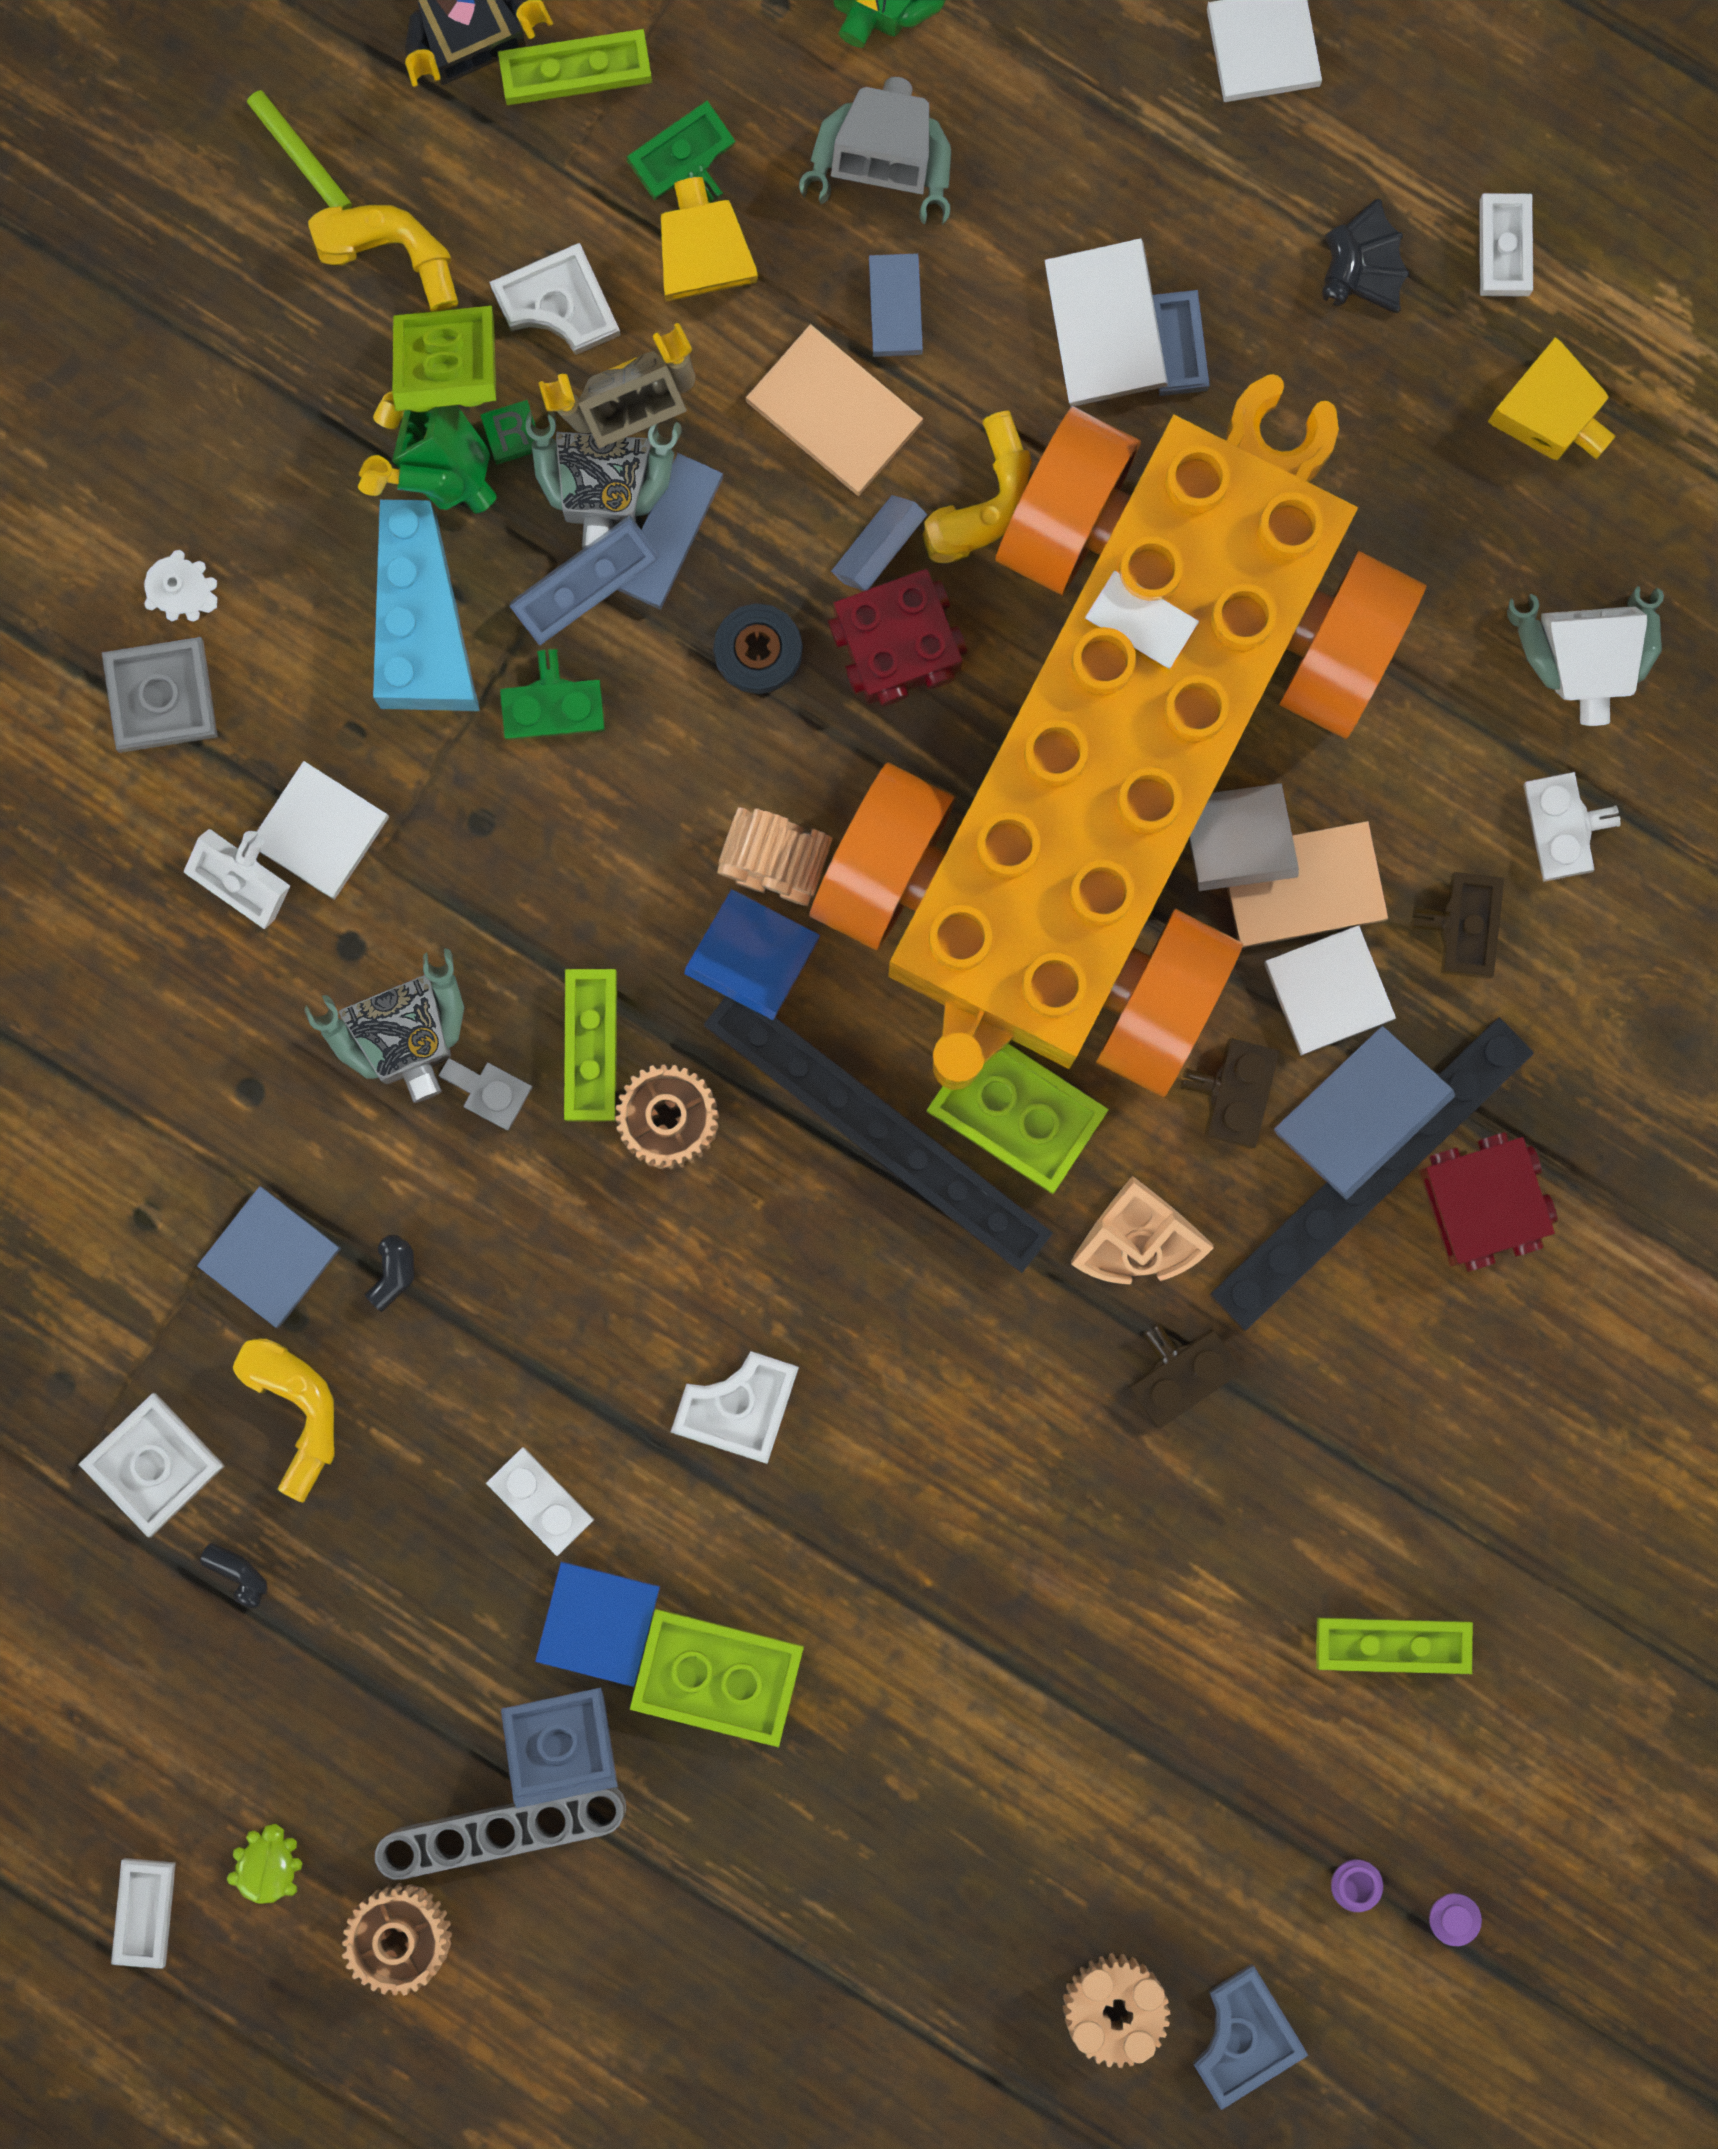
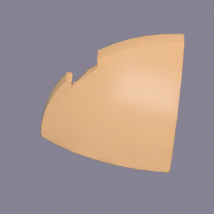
[1071,1176,1214,1284]

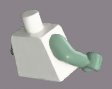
[1507,586,1664,726]

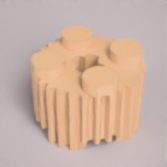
[717,807,833,906]
[615,1065,719,1169]
[342,1883,452,1996]
[1063,1953,1170,2068]

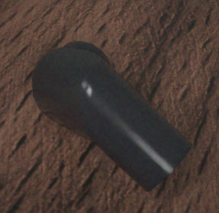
[364,1235,415,1312]
[200,1543,268,1609]

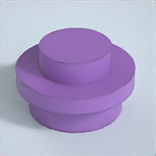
[1331,1859,1383,1912]
[1429,1893,1482,1946]

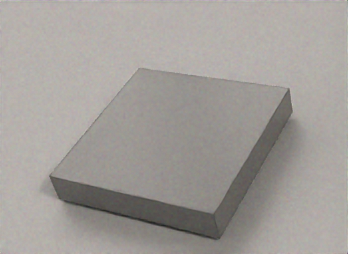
[102,637,218,753]
[1189,783,1299,891]

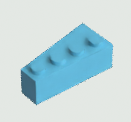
[373,499,480,711]

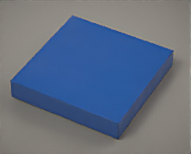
[684,889,820,1020]
[535,1561,660,1687]

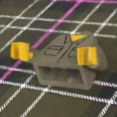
[538,323,695,448]

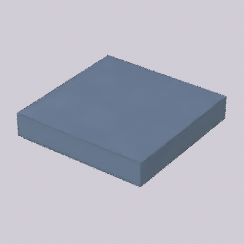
[197,1186,341,1328]
[501,1688,618,1808]

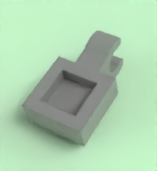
[439,1058,533,1131]

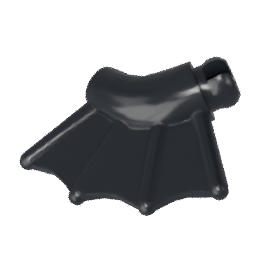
[1321,199,1409,313]

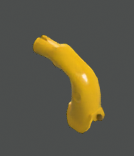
[308,205,459,312]
[923,410,1032,563]
[233,1339,334,1503]

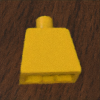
[661,177,758,302]
[1488,337,1616,460]

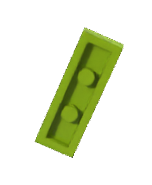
[498,29,652,105]
[564,969,617,1121]
[1316,1617,1473,1674]

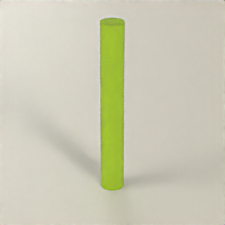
[247,90,352,210]

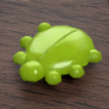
[227,1824,303,1904]

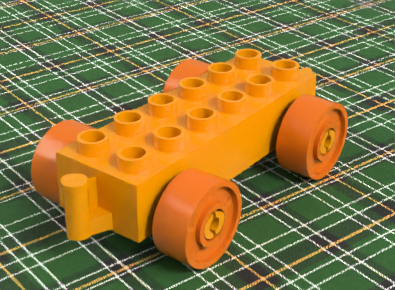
[809,374,1427,1098]

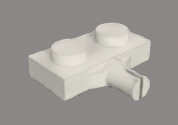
[1524,772,1621,882]
[184,829,290,929]

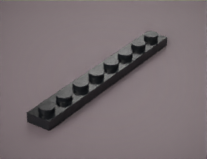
[704,996,1053,1274]
[1209,1017,1534,1331]

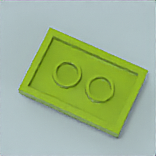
[392,306,496,412]
[926,1044,1109,1195]
[630,1608,804,1747]

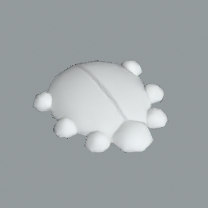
[144,550,217,622]

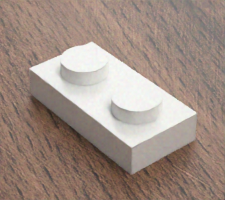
[1480,194,1533,296]
[486,1447,594,1556]

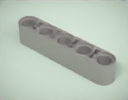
[375,1787,626,1880]

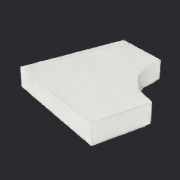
[490,243,621,355]
[671,1351,799,1464]

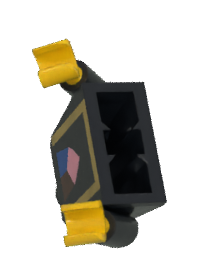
[405,0,553,87]

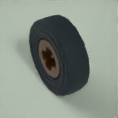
[713,604,803,694]

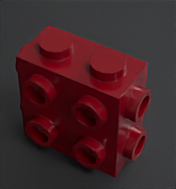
[828,568,968,707]
[1419,1132,1558,1272]

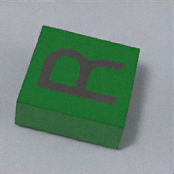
[480,400,536,465]

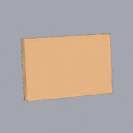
[746,324,923,496]
[1227,821,1388,948]

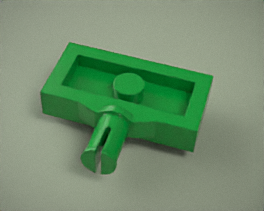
[626,100,736,203]
[500,649,605,740]

